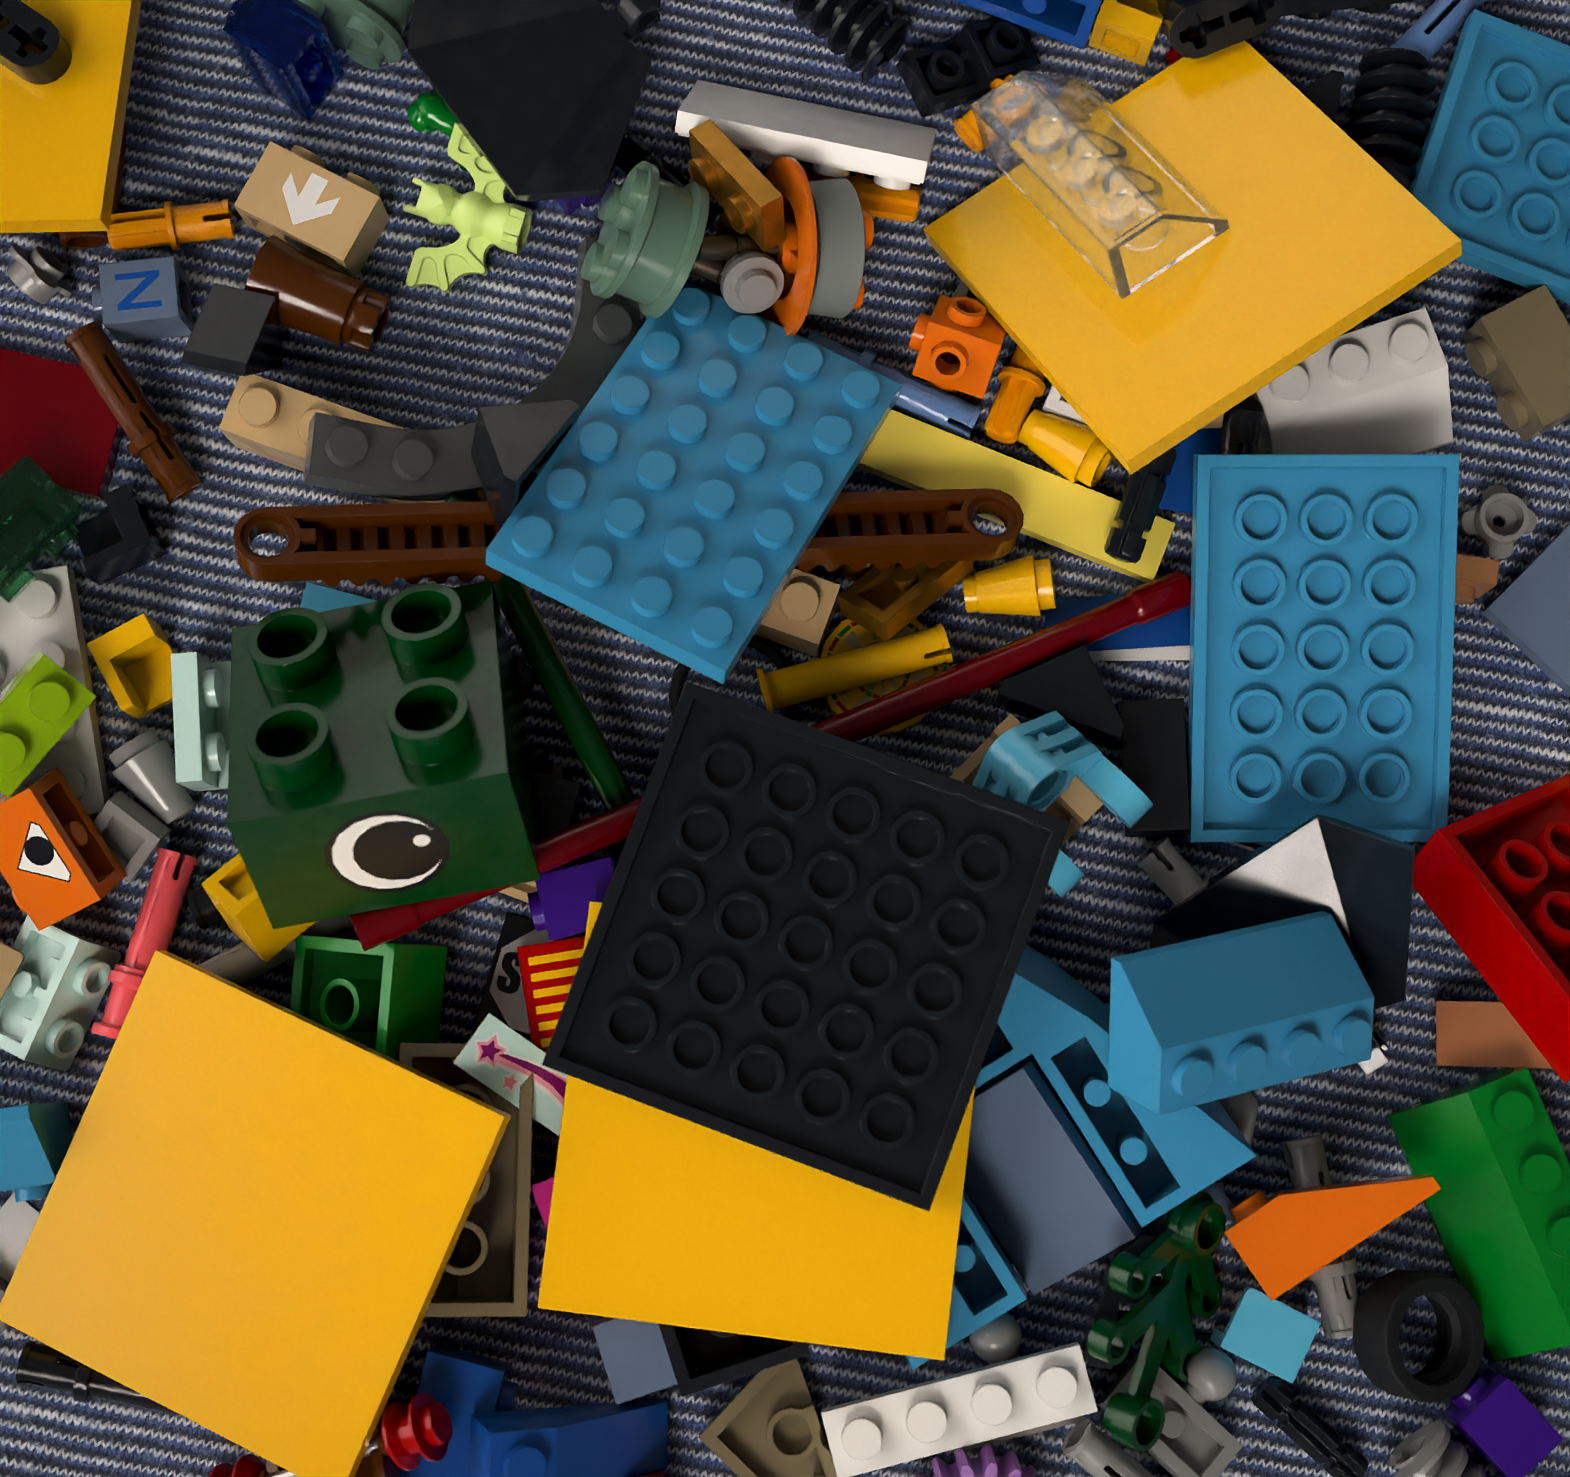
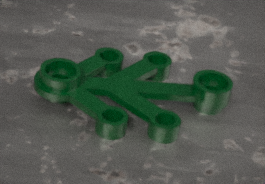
[1087,1191,1226,1452]

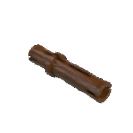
[64,321,204,504]

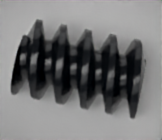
[779,0,913,82]
[1345,47,1436,188]

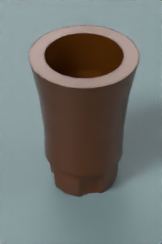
[244,235,392,353]

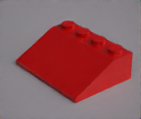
[1413,774,1570,1083]

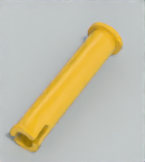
[756,623,953,713]

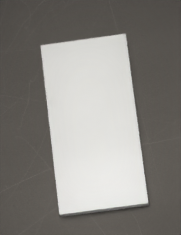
[675,80,937,190]

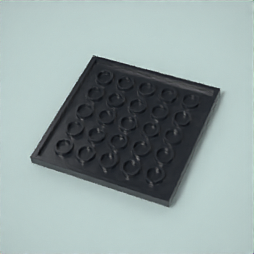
[542,681,1070,1212]

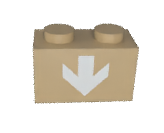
[234,141,390,278]

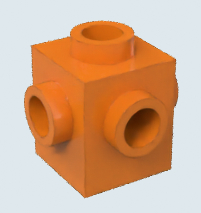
[908,294,1007,399]

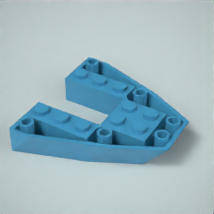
[905,944,1257,1370]

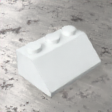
[1239,307,1453,454]

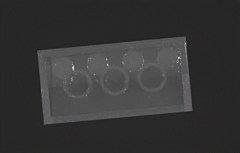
[971,70,1229,299]

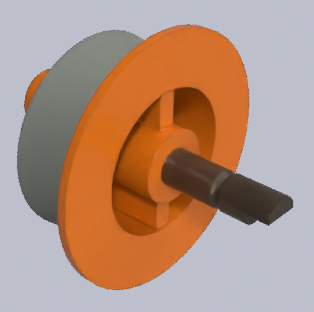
[696,157,874,336]

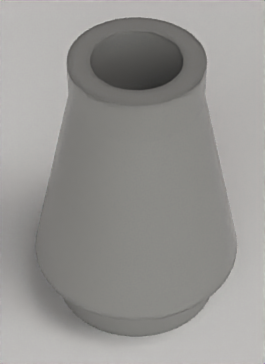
[108,729,197,826]

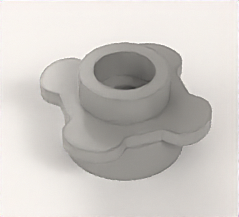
[7,244,73,304]
[1460,485,1537,559]

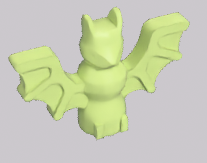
[403,123,533,293]

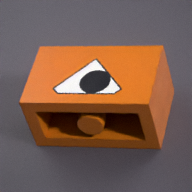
[0,767,127,931]

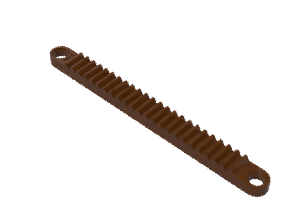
[233,488,1024,587]

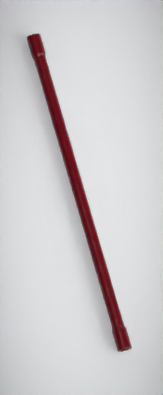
[349,570,1191,952]

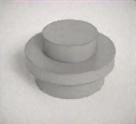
[720,250,784,314]

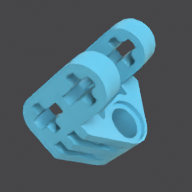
[972,710,1153,898]

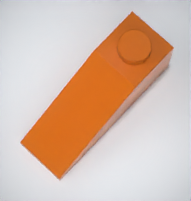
[1224,1173,1441,1301]

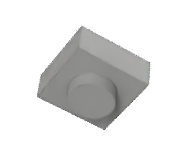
[93,790,171,884]

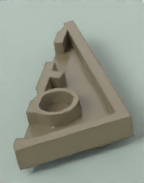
[698,1358,837,1477]

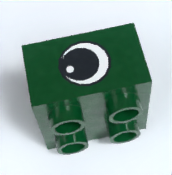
[227,581,540,929]

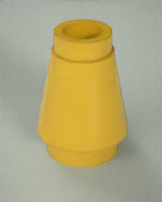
[1018,408,1112,488]
[962,554,1056,617]

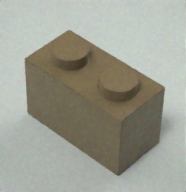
[1462,284,1570,443]

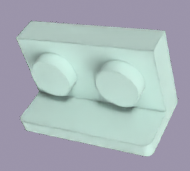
[171,652,231,791]
[0,915,121,1071]

